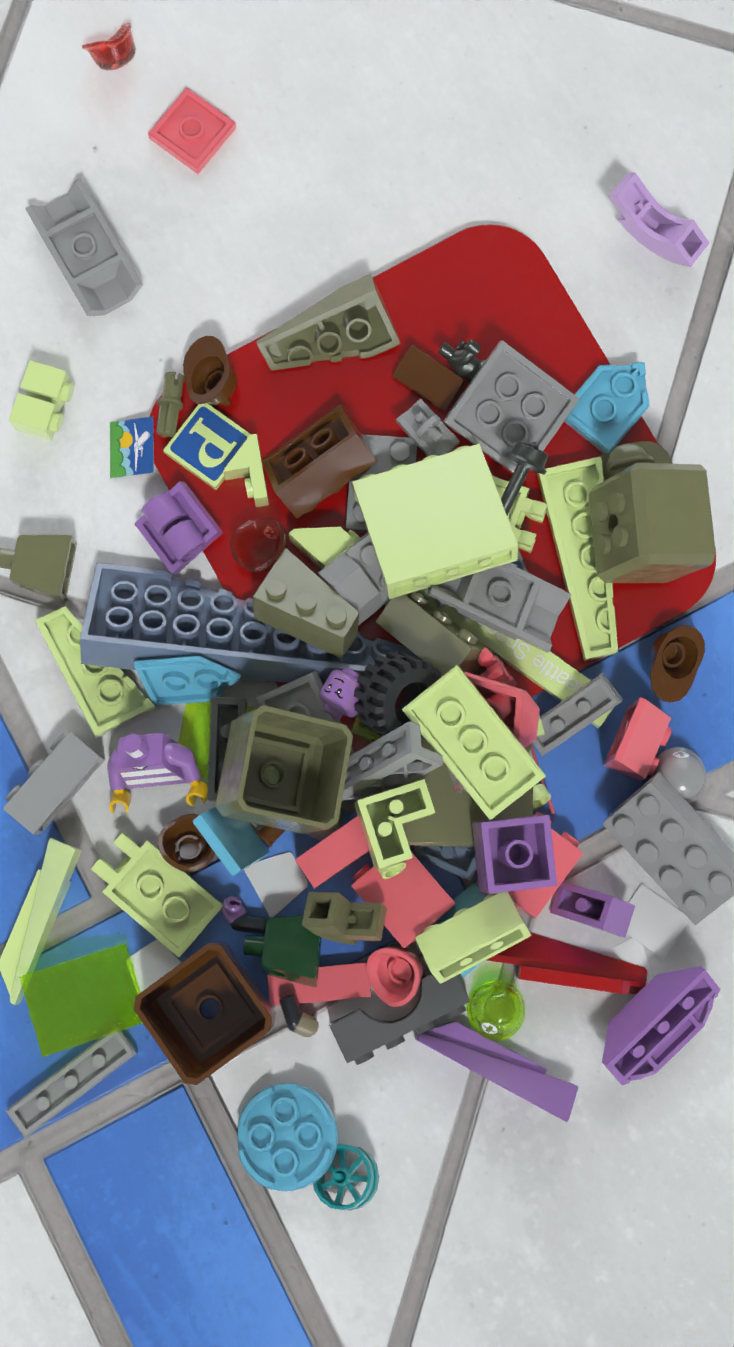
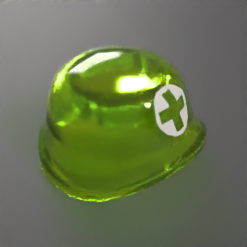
[467,980,525,1041]

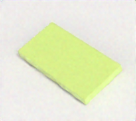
[402,665,546,820]

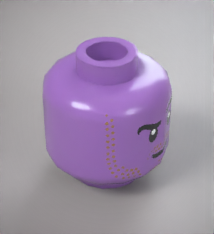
[319,667,361,720]

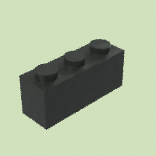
[207,697,247,802]

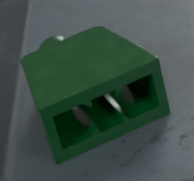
[244,915,322,987]

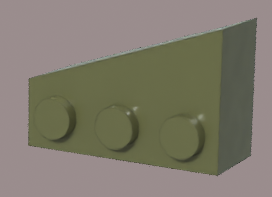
[376,591,497,676]

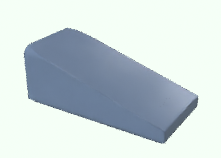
[412,846,478,884]

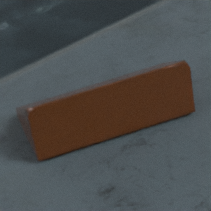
[392,345,464,413]

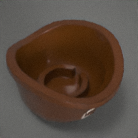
[158,814,215,872]

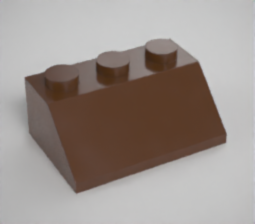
[262,404,377,519]

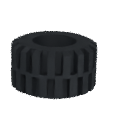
[354,652,442,741]

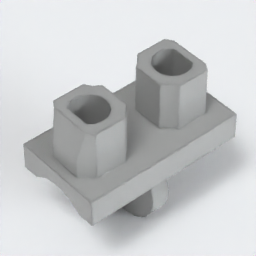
[396,398,460,457]

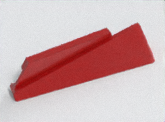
[487,932,647,995]

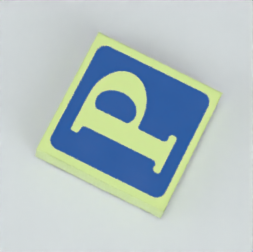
[163,403,251,490]

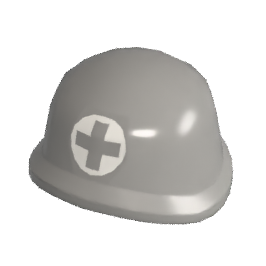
[648,747,707,804]

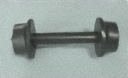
[501,440,549,516]

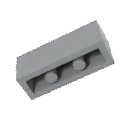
[3,731,105,836]

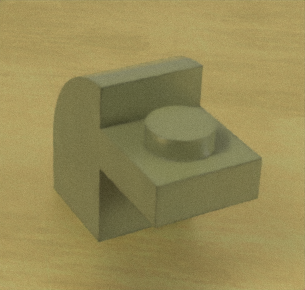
[302,892,387,945]

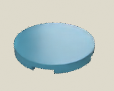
[237,1083,338,1191]

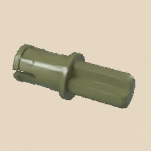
[156,372,185,438]

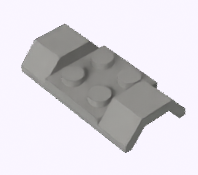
[25,178,143,316]
[318,533,391,626]
[428,563,571,653]

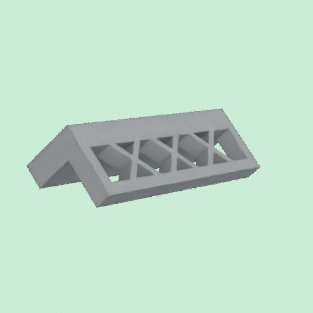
[341,721,443,815]

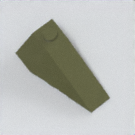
[257,274,401,370]

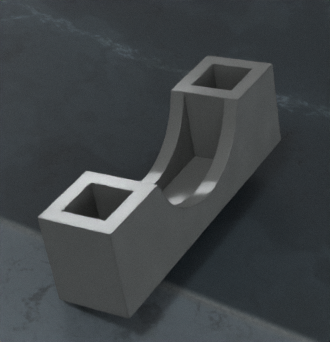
[329,972,471,1065]

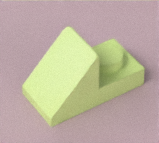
[223,434,269,507]

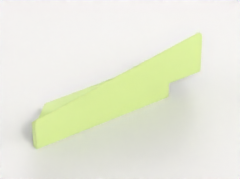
[0,838,82,1005]

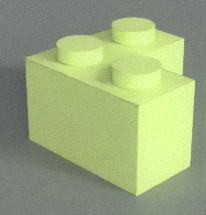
[354,779,435,870]

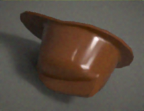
[183,336,238,406]
[650,625,705,703]

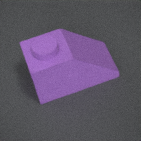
[550,882,635,938]

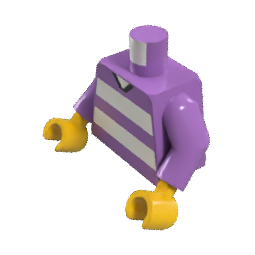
[107,733,208,813]

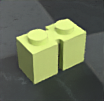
[9,360,74,441]

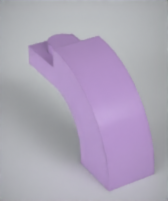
[608,172,709,267]

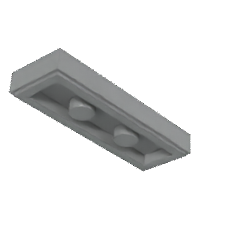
[532,673,623,756]

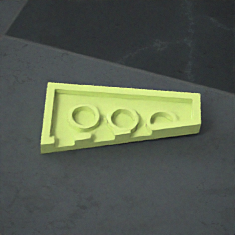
[35,606,155,738]

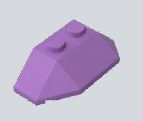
[602,966,721,1086]

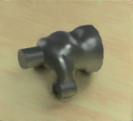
[437,340,486,385]

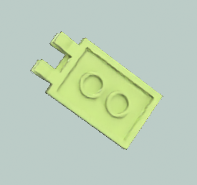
[91,832,223,958]

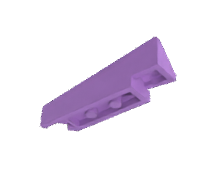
[415,1020,578,1122]

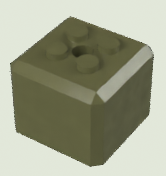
[589,463,716,583]
[216,705,353,834]

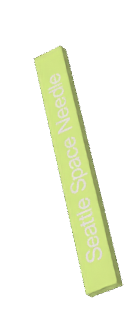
[418,588,614,728]

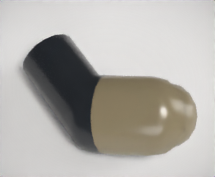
[279,994,319,1037]

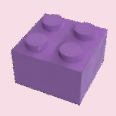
[472,815,557,894]

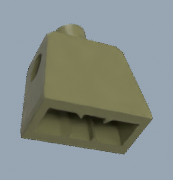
[0,535,77,602]

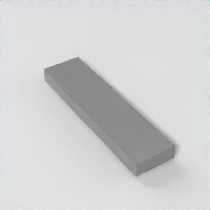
[5,1025,138,1139]

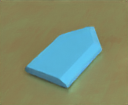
[564,362,650,455]
[134,655,241,706]

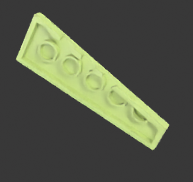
[537,457,618,661]

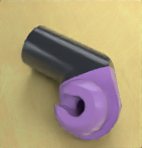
[222,896,266,934]

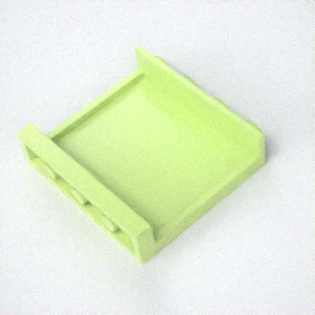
[352,444,518,599]

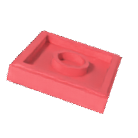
[148,87,236,174]

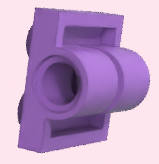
[134,481,223,574]

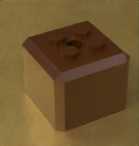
[133,941,276,1085]

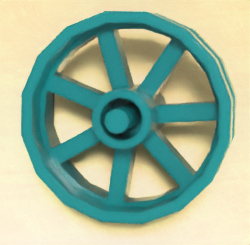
[313,1144,379,1211]

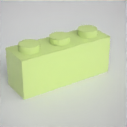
[415,892,532,984]

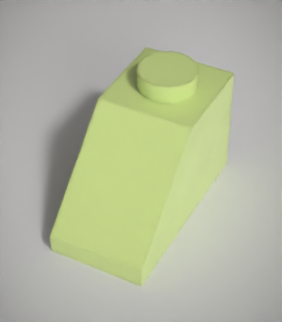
[289,527,360,570]

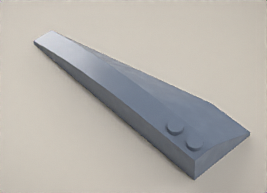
[80,563,419,683]

